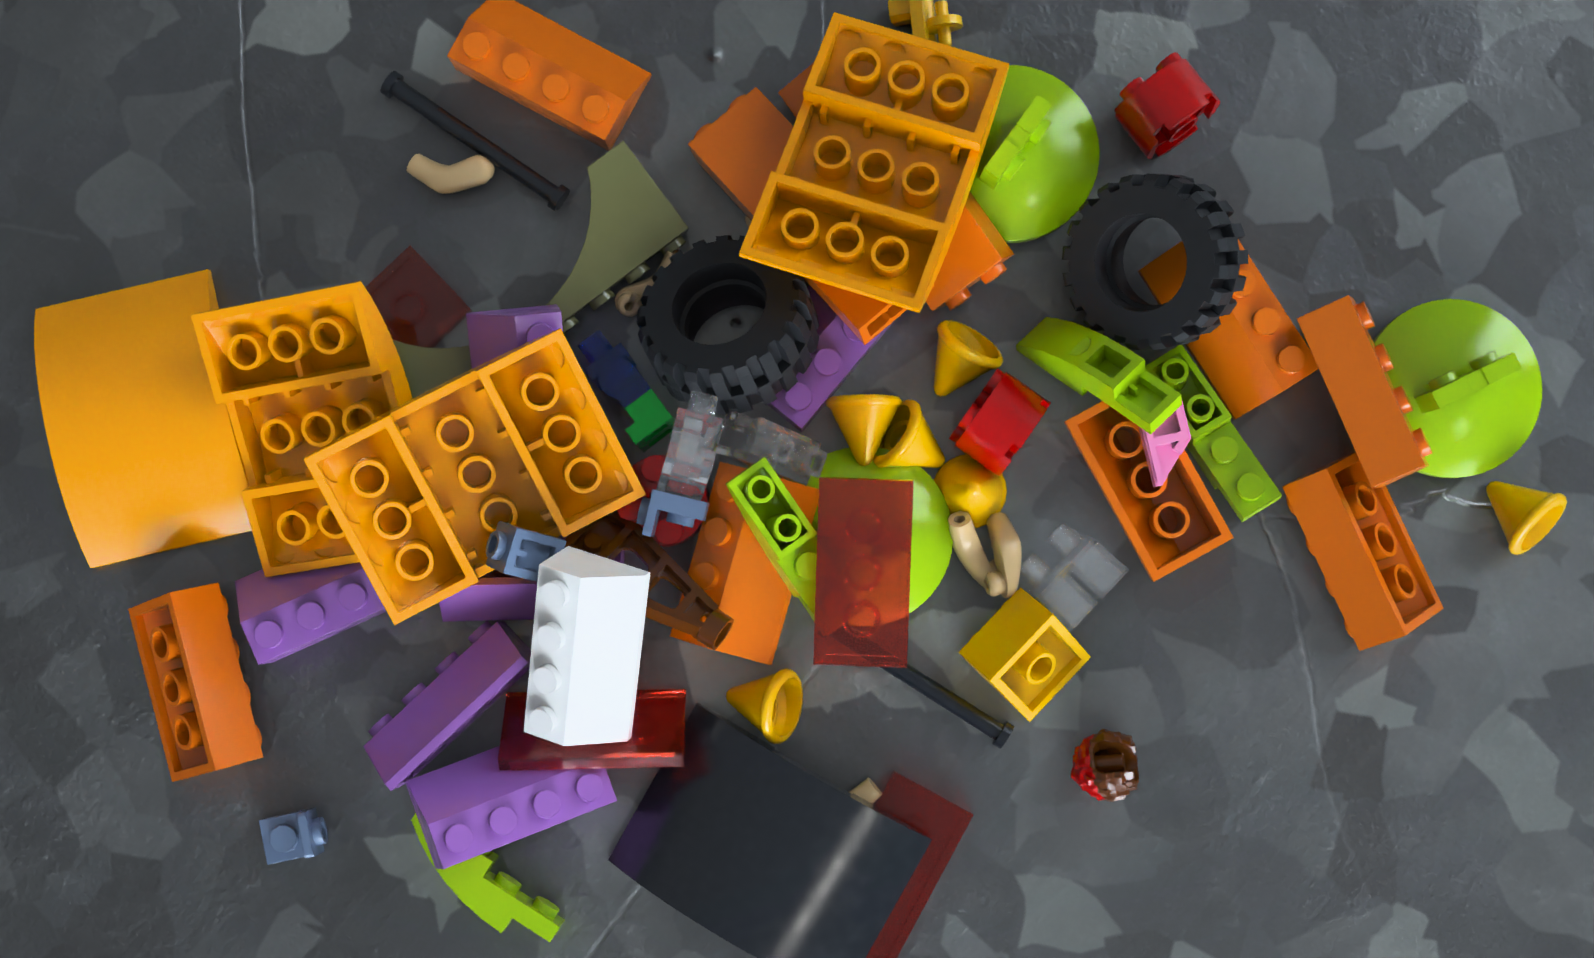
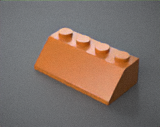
[447,0,652,151]
[1138,239,1319,420]
[1296,295,1432,488]
[1064,401,1234,582]
[1282,451,1444,651]
[670,461,822,665]
[128,582,263,782]

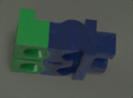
[578,330,679,452]

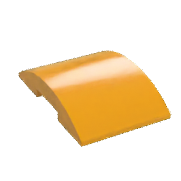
[739,12,1009,313]
[34,269,252,568]
[191,281,413,577]
[303,328,646,625]

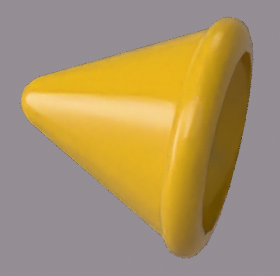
[933,320,1003,397]
[825,394,902,466]
[873,399,945,468]
[934,454,1007,528]
[1486,481,1567,555]
[726,668,803,744]

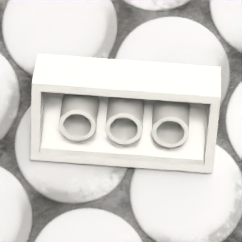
[524,546,650,746]

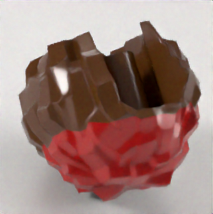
[1071,729,1139,802]

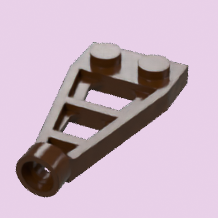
[564,510,734,650]

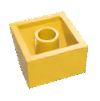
[958,587,1091,722]

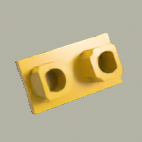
[888,0,963,46]

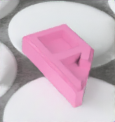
[1138,397,1191,487]

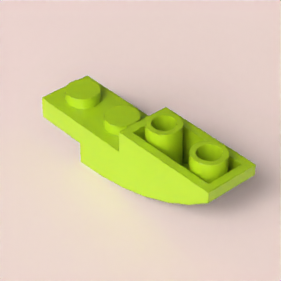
[1016,317,1182,434]
[1145,345,1282,522]
[726,457,864,636]
[411,813,565,942]

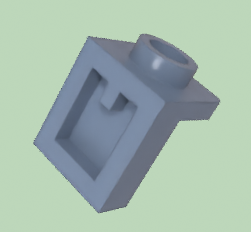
[636,489,709,537]
[486,521,567,582]
[259,807,328,865]

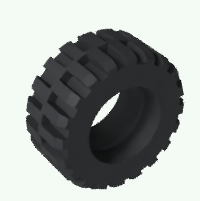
[1062,173,1248,350]
[636,235,819,415]

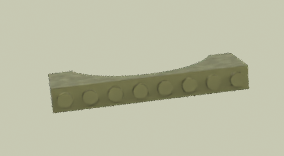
[393,140,689,398]

